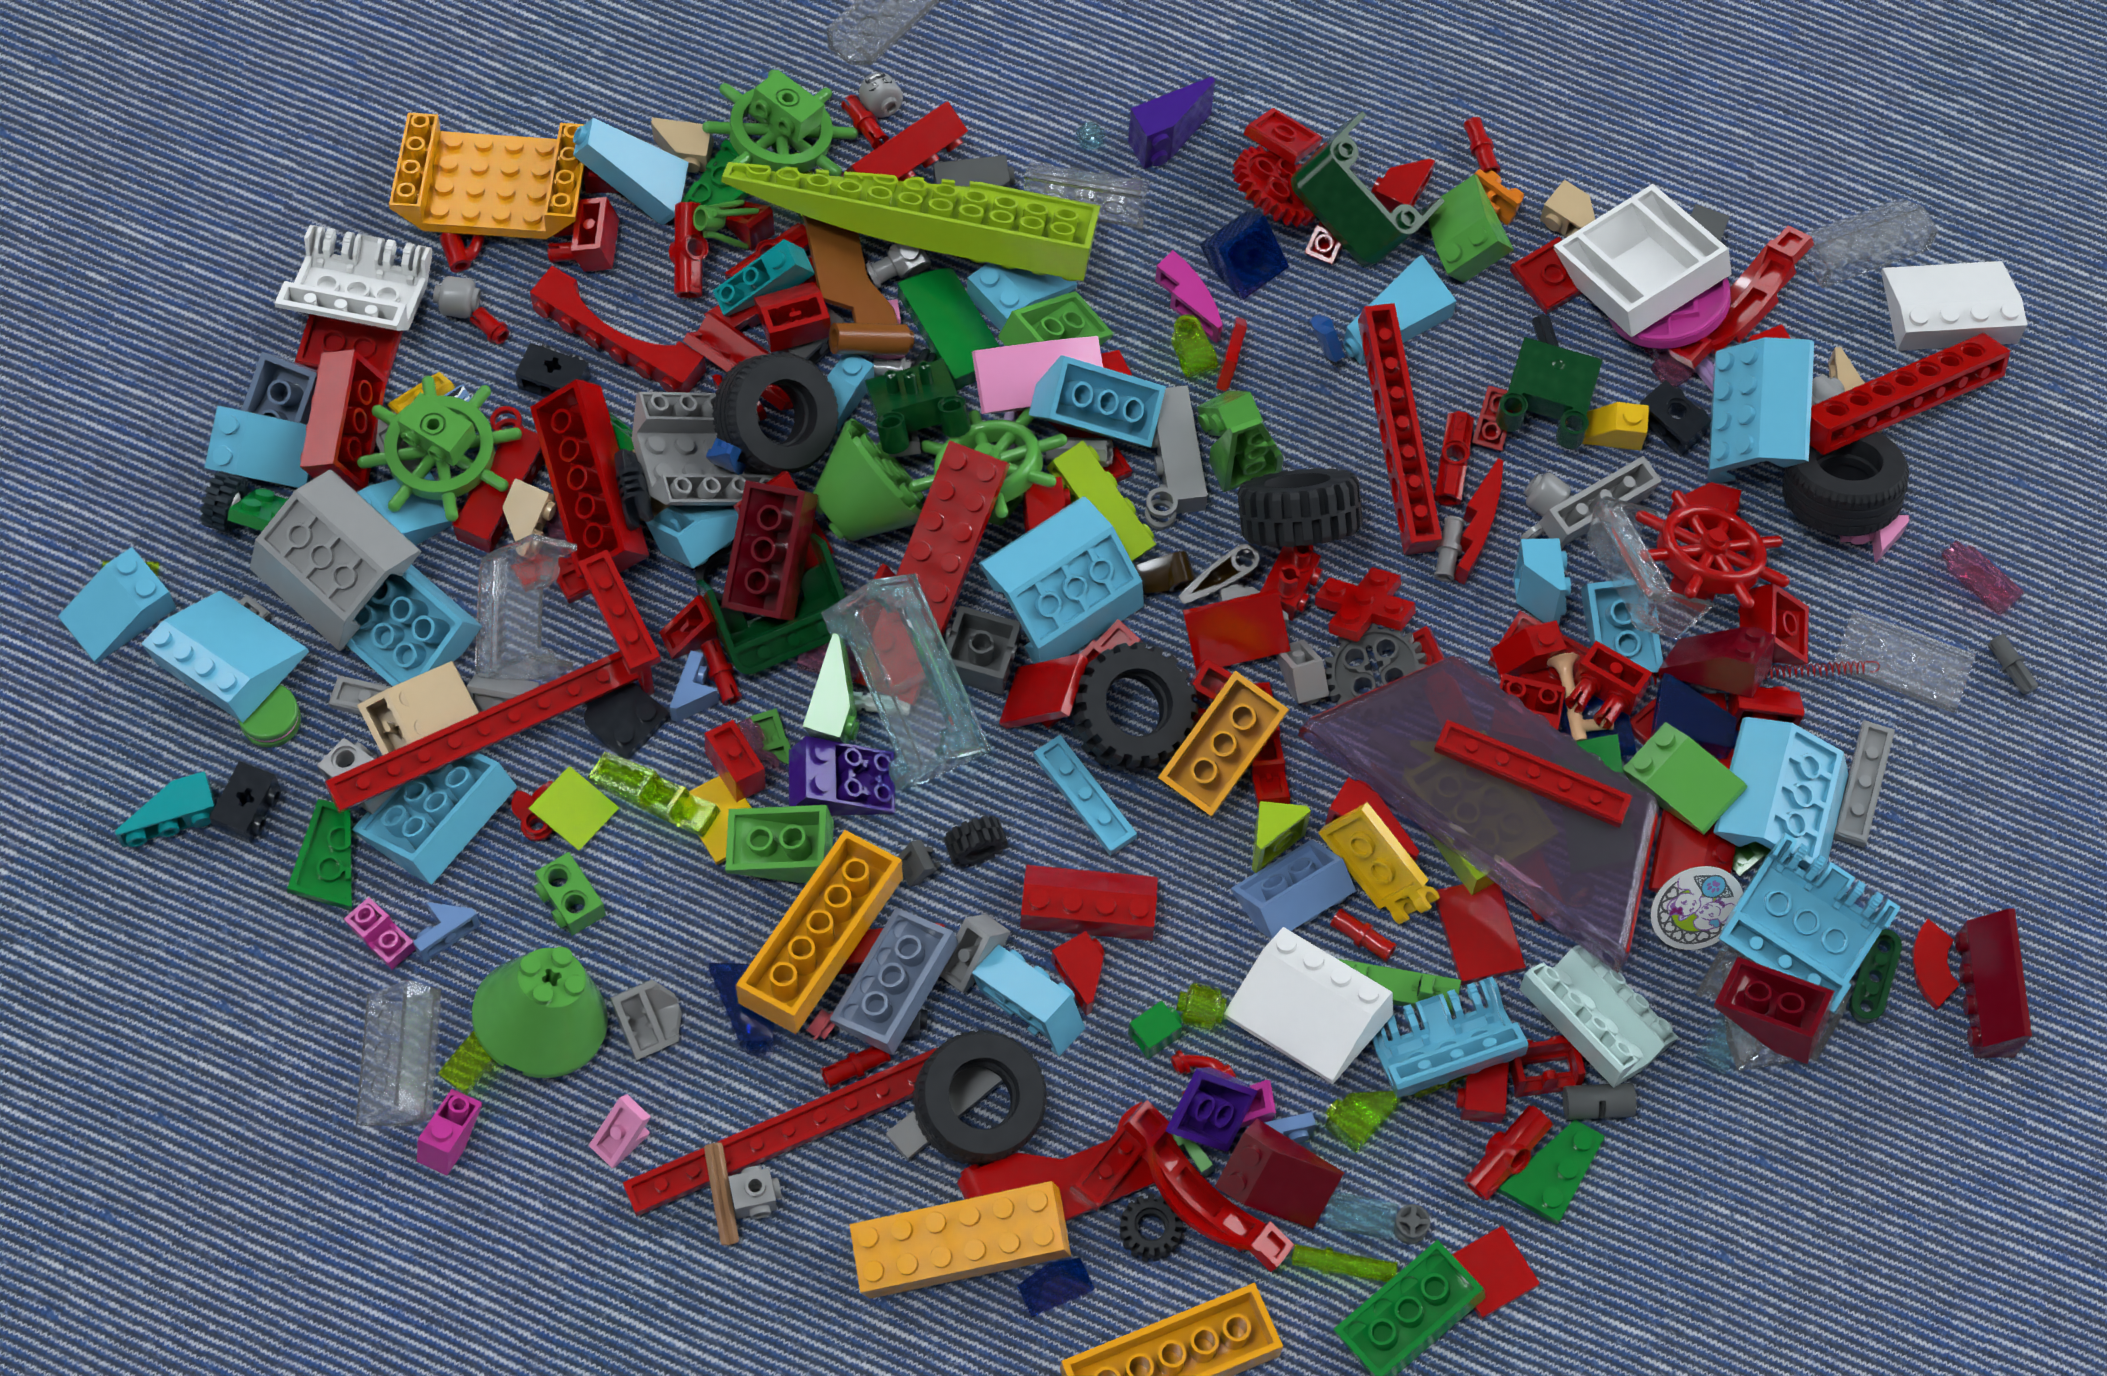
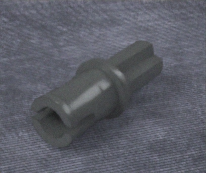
[1988,634,2038,695]

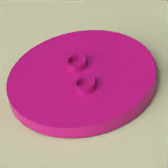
[1608,277,1731,349]

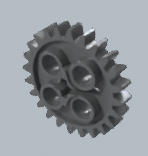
[1324,623,1429,723]

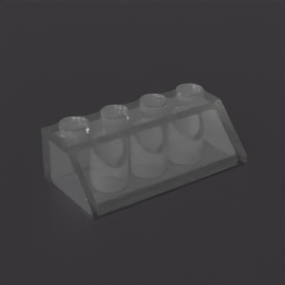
[827,0,942,65]
[1024,162,1150,229]
[1804,198,1938,288]
[356,980,441,1127]

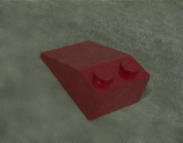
[1658,627,1776,698]
[1714,957,1835,1064]
[1215,1118,1345,1229]

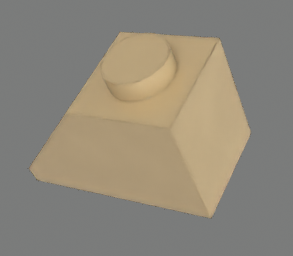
[651,117,714,173]

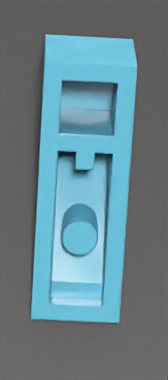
[827,354,874,434]

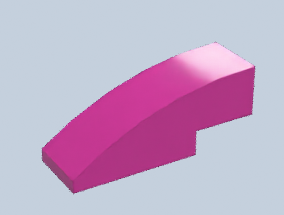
[1155,250,1223,344]

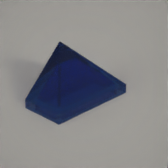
[1017,1258,1095,1318]

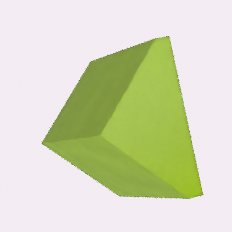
[1252,801,1311,873]

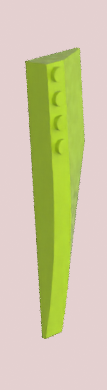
[721,162,1100,281]

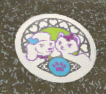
[1651,866,1743,950]

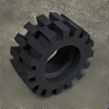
[943,816,1008,867]
[1120,1194,1183,1262]

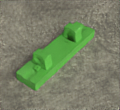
[1336,958,1461,1015]

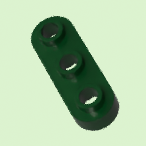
[1849,929,1902,1023]

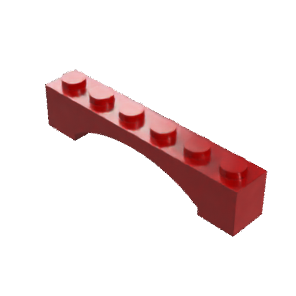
[530,266,706,393]

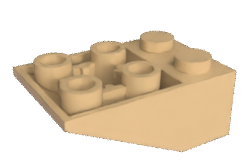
[357,661,479,755]

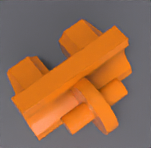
[1474,169,1524,226]

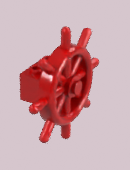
[1635,490,1790,610]

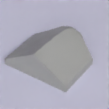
[610,979,682,1060]

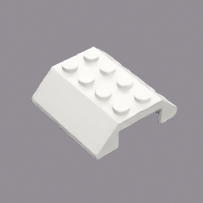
[275,225,432,331]

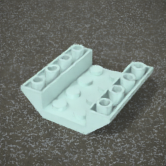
[1519,941,1679,1088]

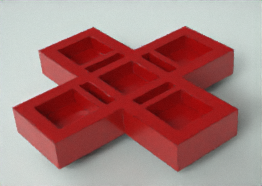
[1315,567,1416,642]

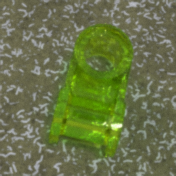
[1171,314,1218,378]

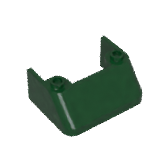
[1291,111,1445,267]
[696,533,854,674]

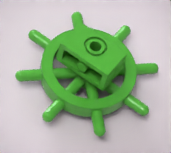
[702,69,858,176]
[357,376,522,522]
[909,408,1067,526]

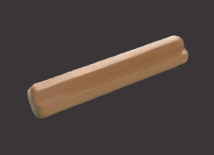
[704,1142,739,1245]

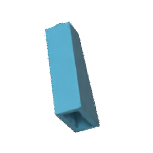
[573,118,689,226]
[1343,255,1456,365]

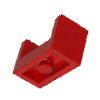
[704,720,765,803]

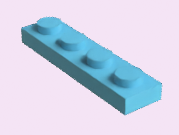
[1033,735,1137,856]

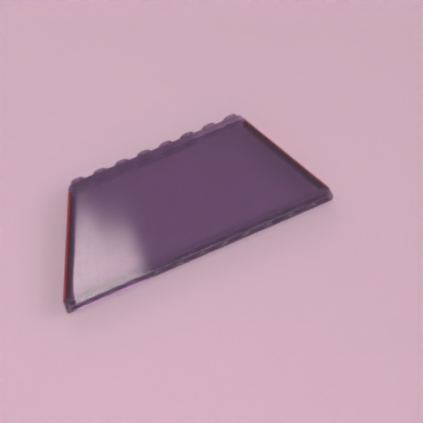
[1298,656,1659,973]

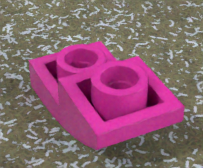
[344,897,415,970]

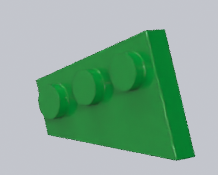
[681,138,750,210]
[287,798,352,911]
[1497,1120,1605,1225]

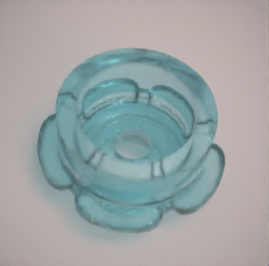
[1076,122,1106,150]

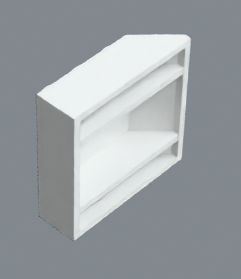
[1554,184,1732,337]

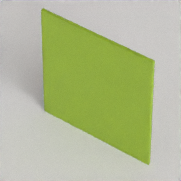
[528,766,619,851]

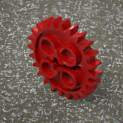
[1232,145,1316,227]

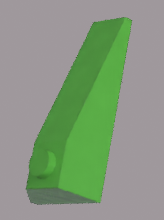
[1209,418,1284,493]

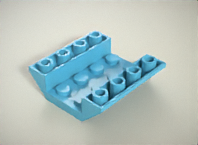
[979,496,1144,664]
[1713,717,1849,875]

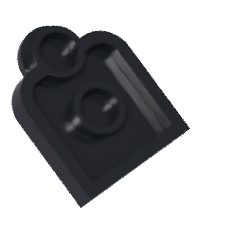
[584,682,670,762]

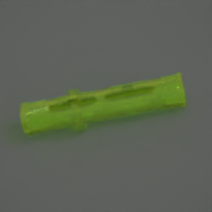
[1291,1243,1397,1282]

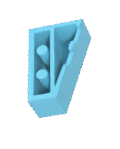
[972,944,1085,1057]

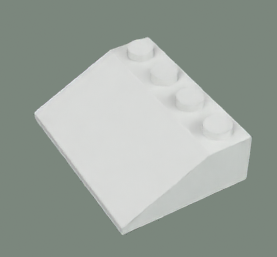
[1881,261,2027,351]
[1224,927,1393,1084]

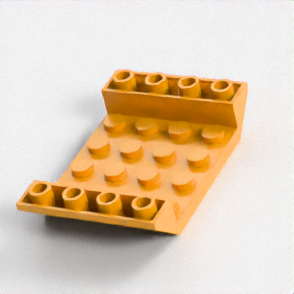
[389,113,585,239]

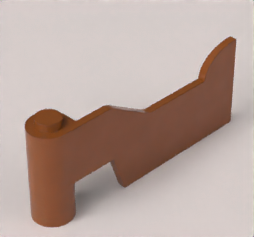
[803,215,914,355]

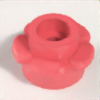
[806,1009,835,1040]

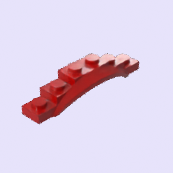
[1668,225,1814,369]
[1122,1100,1295,1272]

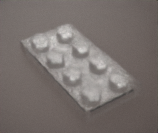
[1832,609,1976,713]

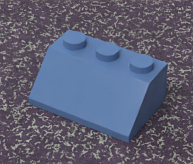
[1231,839,1356,940]

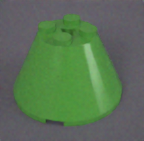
[813,418,926,541]
[471,947,608,1078]

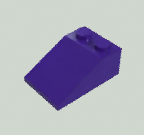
[1128,76,1215,169]
[1165,1067,1258,1152]

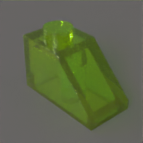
[1324,1091,1402,1154]

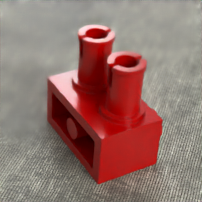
[547,197,619,272]
[1260,545,1323,621]
[1565,641,1653,729]

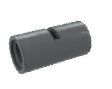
[1562,1083,1636,1120]

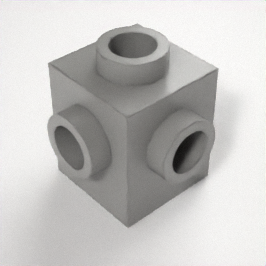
[728,1166,782,1219]

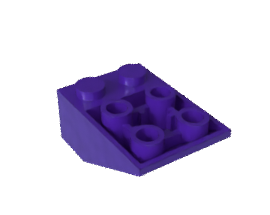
[789,736,895,816]

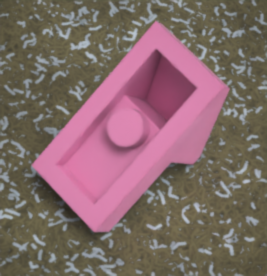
[1840,515,1909,563]
[589,1094,651,1168]

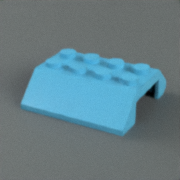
[1707,337,1814,483]
[1718,832,1900,1013]
[1372,977,1528,1098]

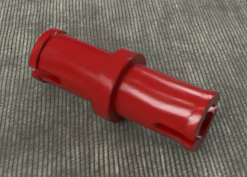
[841,94,889,150]
[1463,117,1500,174]
[700,639,742,706]
[1330,908,1397,962]
[820,1046,891,1089]

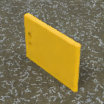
[675,776,751,865]

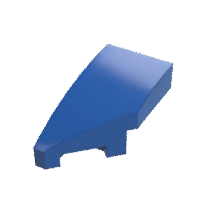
[1311,314,1345,362]
[706,438,746,475]

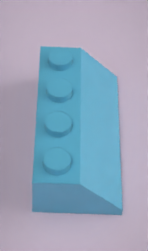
[1029,355,1166,448]

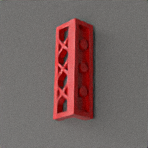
[683,312,793,411]

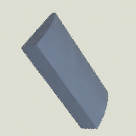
[830,908,958,1055]

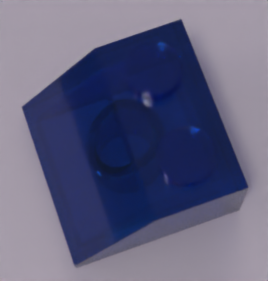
[1200,211,1289,300]

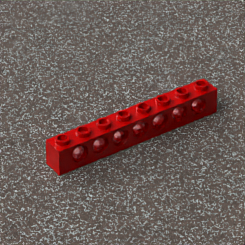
[1358,303,1442,555]
[1809,333,2011,455]

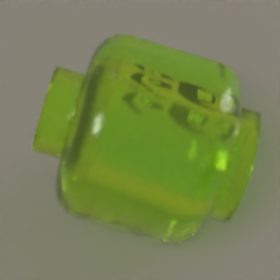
[1176,982,1227,1030]

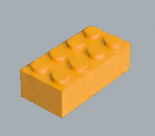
[1158,671,1289,816]

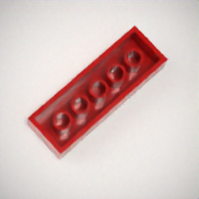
[530,379,649,579]

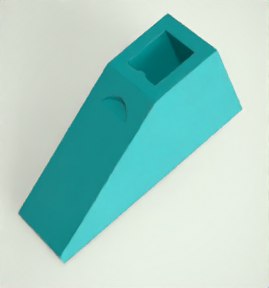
[712,239,815,317]
[115,771,216,847]

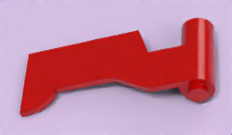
[957,1102,1155,1221]

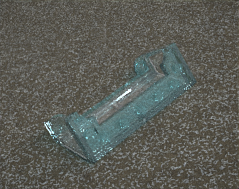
[821,573,991,791]

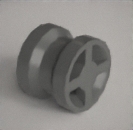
[1393,1204,1430,1245]

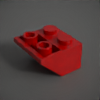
[754,282,831,353]
[1488,674,1566,760]

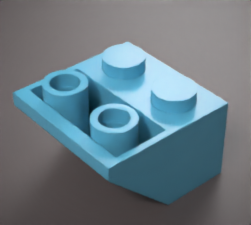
[1513,538,1571,626]

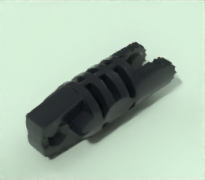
[614,449,654,531]

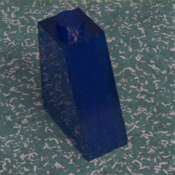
[1650,673,1739,759]
[709,963,776,1056]

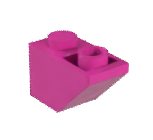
[417,1089,482,1176]

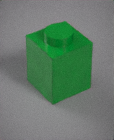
[1128,1000,1182,1059]

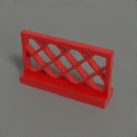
[577,550,661,696]

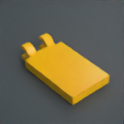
[1318,802,1440,924]

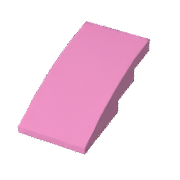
[972,336,1103,414]

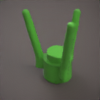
[693,200,759,250]

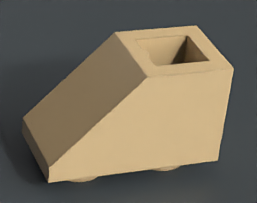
[1540,180,1595,237]
[502,478,557,554]

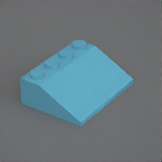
[346,564,482,686]
[141,591,309,723]
[352,752,517,885]

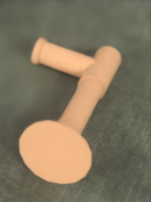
[1547,653,1614,743]

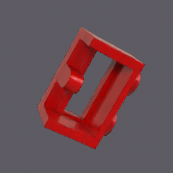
[1509,1035,1586,1098]

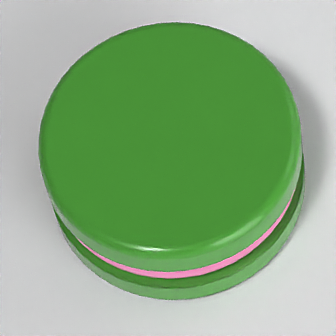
[238,684,301,748]

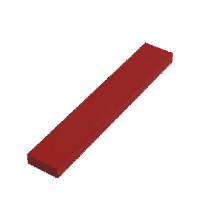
[1434,719,1633,828]

